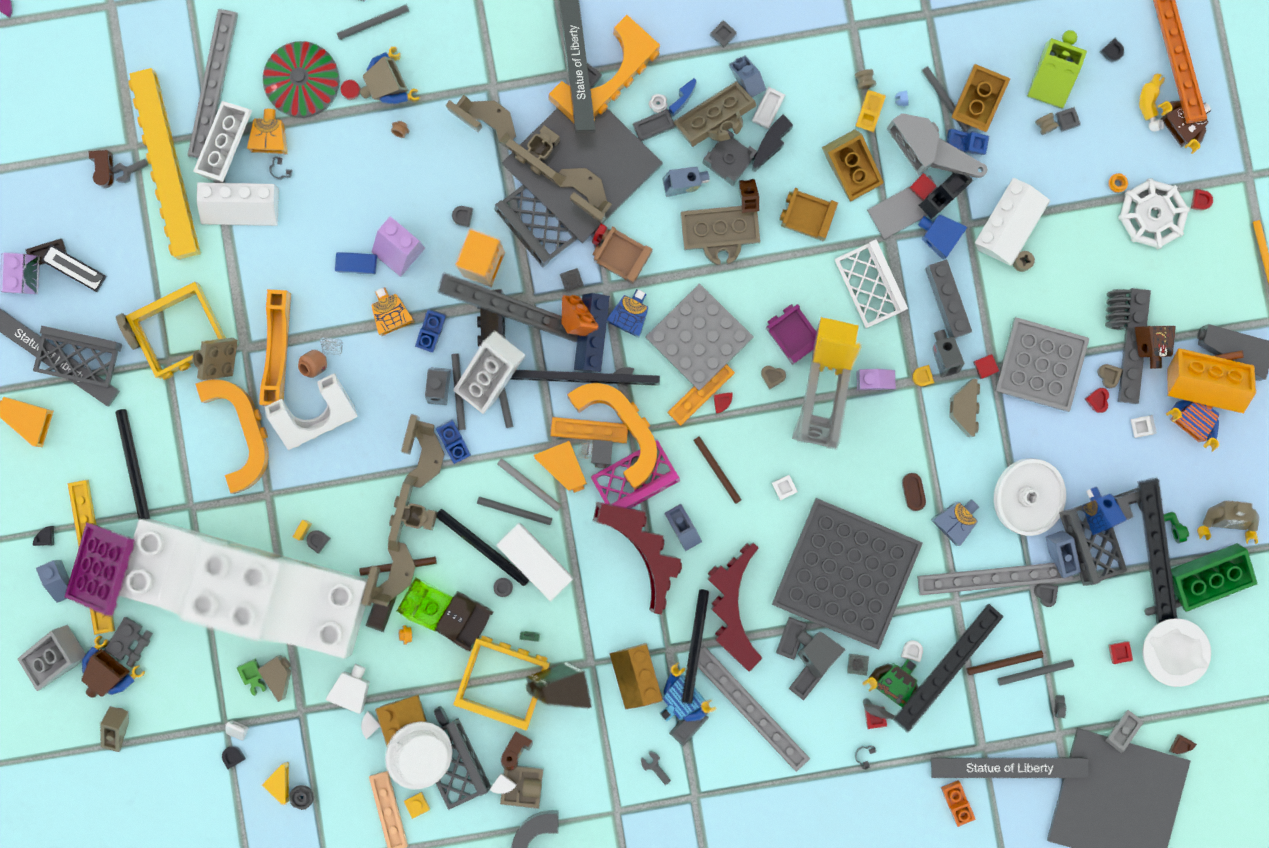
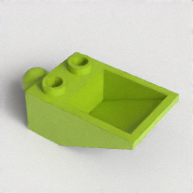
[1027,30,1087,109]

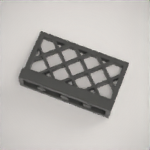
[494,185,577,268]
[33,326,122,388]
[1059,502,1127,586]
[436,718,491,810]

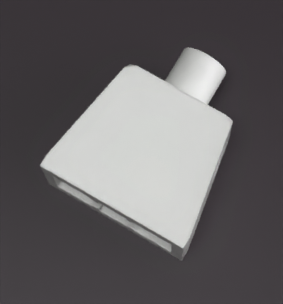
[326,664,370,714]

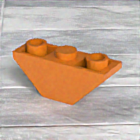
[562,295,598,336]

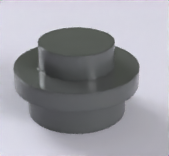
[493,578,513,597]

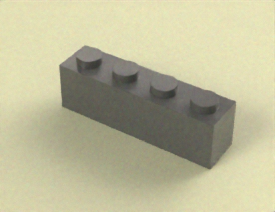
[925,259,972,338]

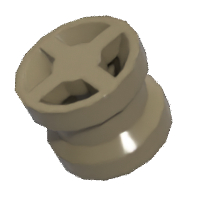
[855,69,876,90]
[1035,113,1059,135]
[1013,251,1035,272]

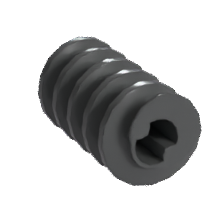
[1105,289,1132,330]

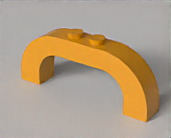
[195,379,269,494]
[567,383,657,490]

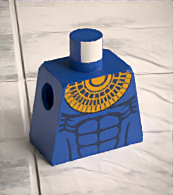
[607,289,648,338]
[1083,487,1127,535]

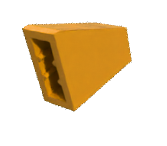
[0,397,54,447]
[534,441,587,493]

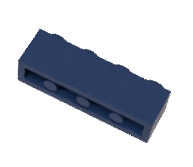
[574,293,610,373]

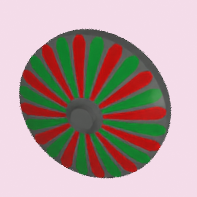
[263,41,340,118]

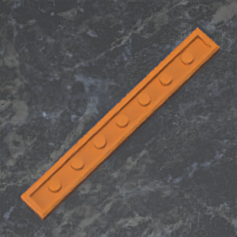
[1153,0,1207,124]

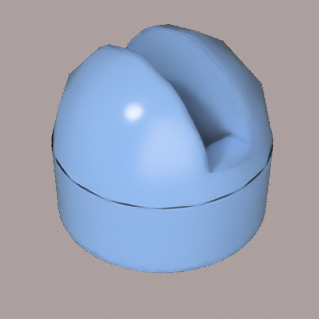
[895,91,909,106]

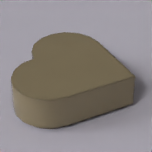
[1097,364,1123,388]
[761,366,786,390]

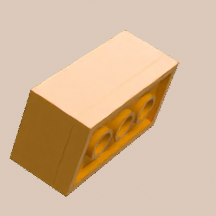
[456,229,505,287]
[1167,348,1256,414]

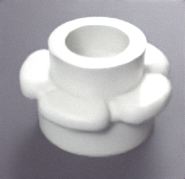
[649,94,668,113]

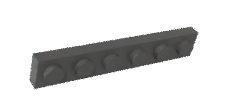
[1118,288,1151,404]

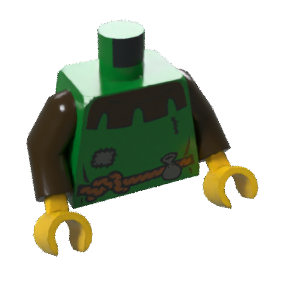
[862,659,919,707]

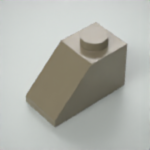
[257,655,291,702]
[100,706,129,752]

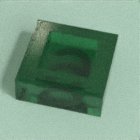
[519,631,540,642]

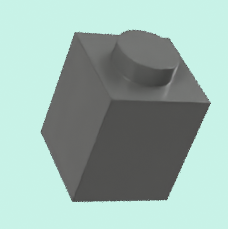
[591,440,613,468]

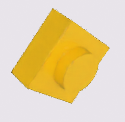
[404,792,430,819]

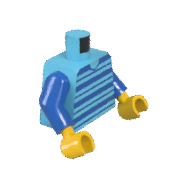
[660,662,716,722]

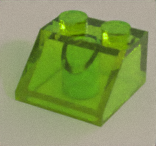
[396,577,453,632]

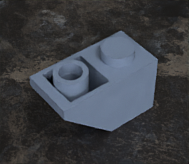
[729,56,766,97]

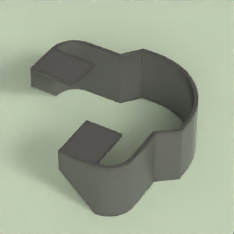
[269,157,292,180]
[855,745,876,770]

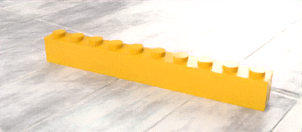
[128,68,201,260]

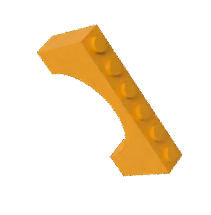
[549,15,660,123]

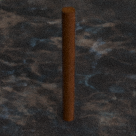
[693,436,742,504]
[359,556,437,576]
[966,650,1044,676]

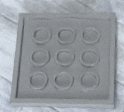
[646,283,754,391]
[994,317,1090,412]

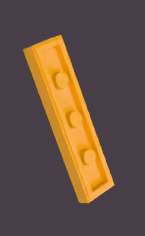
[667,364,735,426]
[551,417,628,444]

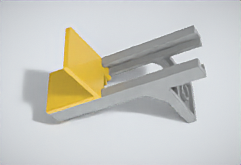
[792,317,861,449]

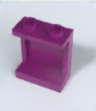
[766,304,816,365]

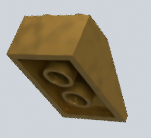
[951,64,1011,132]
[822,129,884,201]

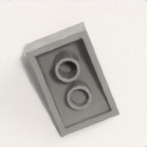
[17,625,86,691]

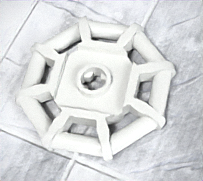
[1118,178,1190,249]

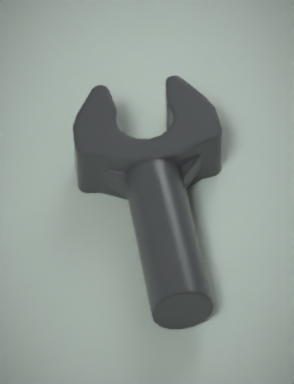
[112,158,149,183]
[641,751,671,785]

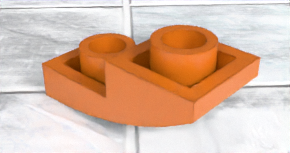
[941,780,976,827]

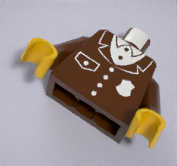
[1157,101,1211,154]

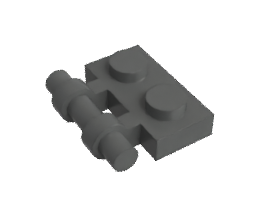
[104,617,153,667]

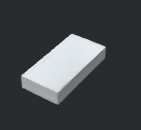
[751,87,785,130]

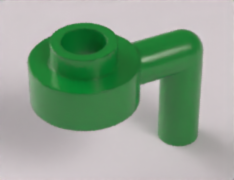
[1164,512,1189,544]

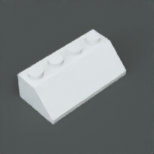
[193,101,252,183]
[975,178,1050,266]
[197,182,279,226]

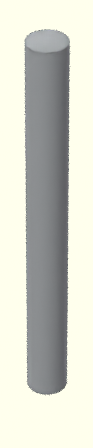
[497,458,562,511]

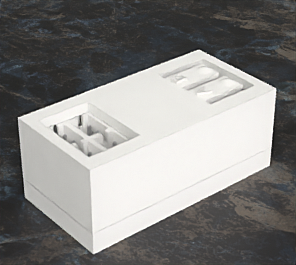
[496,523,574,601]

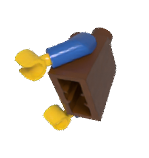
[81,636,145,698]

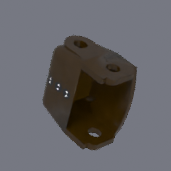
[434,591,494,652]

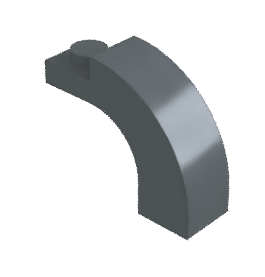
[511,810,559,848]

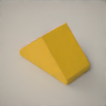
[262,762,289,804]

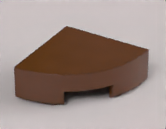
[1169,734,1197,754]

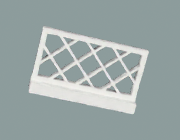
[834,239,908,328]

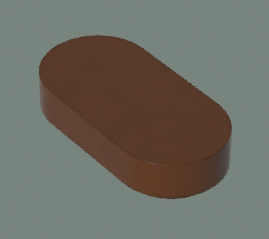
[902,473,926,511]

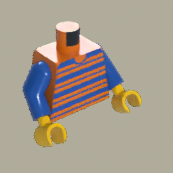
[1166,400,1220,452]

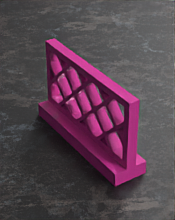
[591,440,680,508]

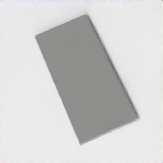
[867,176,937,240]

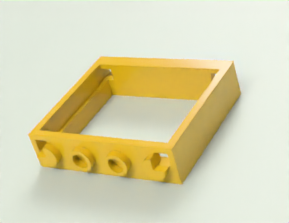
[126,282,226,380]
[453,635,550,731]

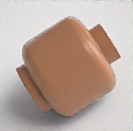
[298,350,327,378]

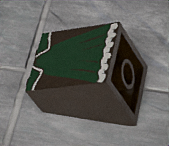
[526,662,592,708]

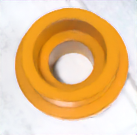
[1108,173,1128,193]
[399,625,412,645]

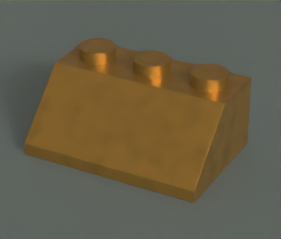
[609,643,663,709]
[375,694,427,746]

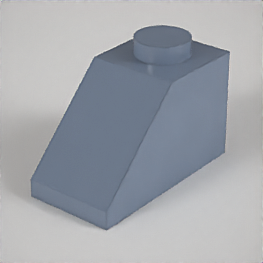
[665,504,702,551]
[1046,530,1081,578]
[36,560,69,603]

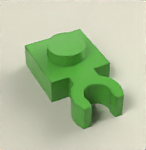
[237,659,266,696]

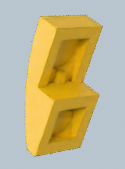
[856,90,886,132]

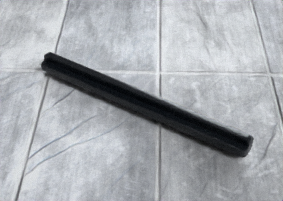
[115,409,150,519]
[436,509,530,586]
[682,589,709,704]

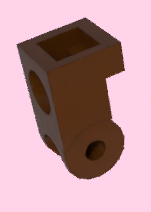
[88,150,114,188]
[739,179,760,213]
[501,732,533,771]

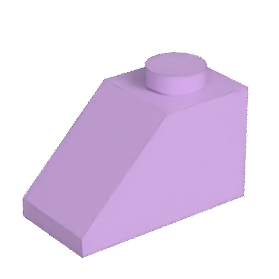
[856,369,896,390]

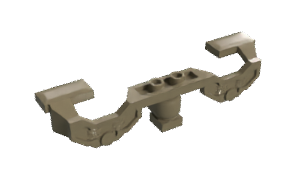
[446,95,612,224]
[361,414,445,606]

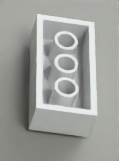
[453,331,525,414]

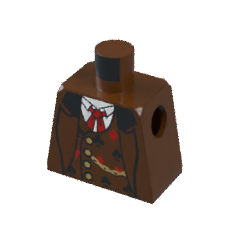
[1135,326,1176,369]

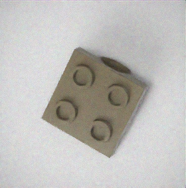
[193,338,238,380]
[500,766,544,809]

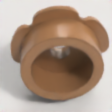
[391,121,409,138]

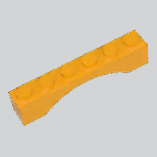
[259,289,291,406]

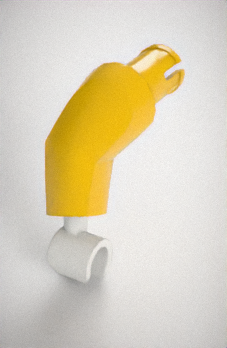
[1139,74,1165,131]

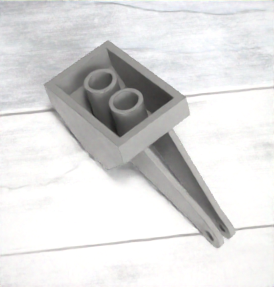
[887,113,987,178]

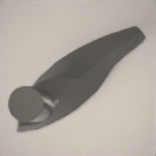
[863,698,895,719]

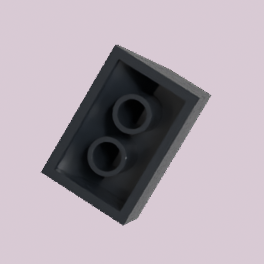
[477,289,505,347]

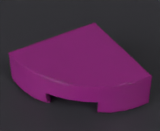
[0,0,13,18]

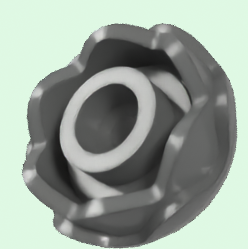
[289,785,314,810]

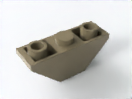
[949,379,980,437]

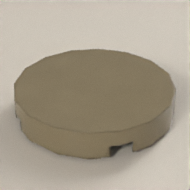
[116,313,140,350]

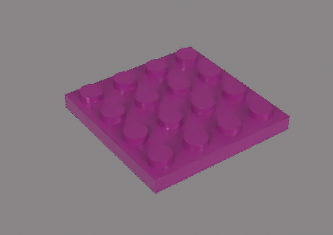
[65,522,135,616]

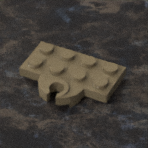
[673,81,757,147]
[681,206,760,265]

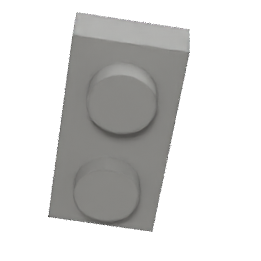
[1105,710,1144,753]

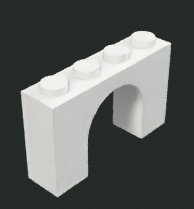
[265,373,358,450]

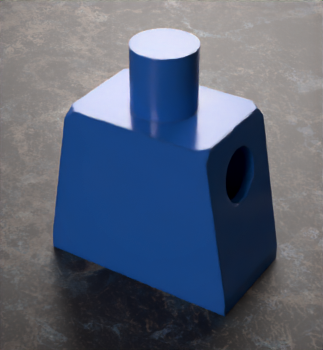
[918,215,967,260]

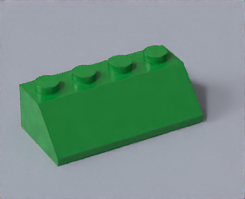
[1171,543,1258,612]

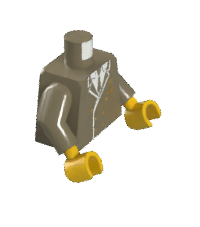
[1197,501,1259,544]

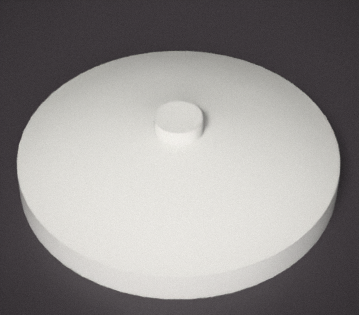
[994,458,1066,536]

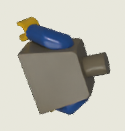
[360,46,420,104]

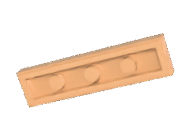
[369,771,408,848]

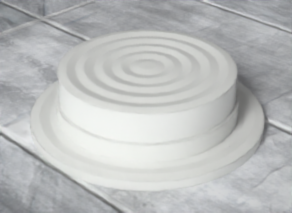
[1142,619,1211,687]
[385,722,452,789]

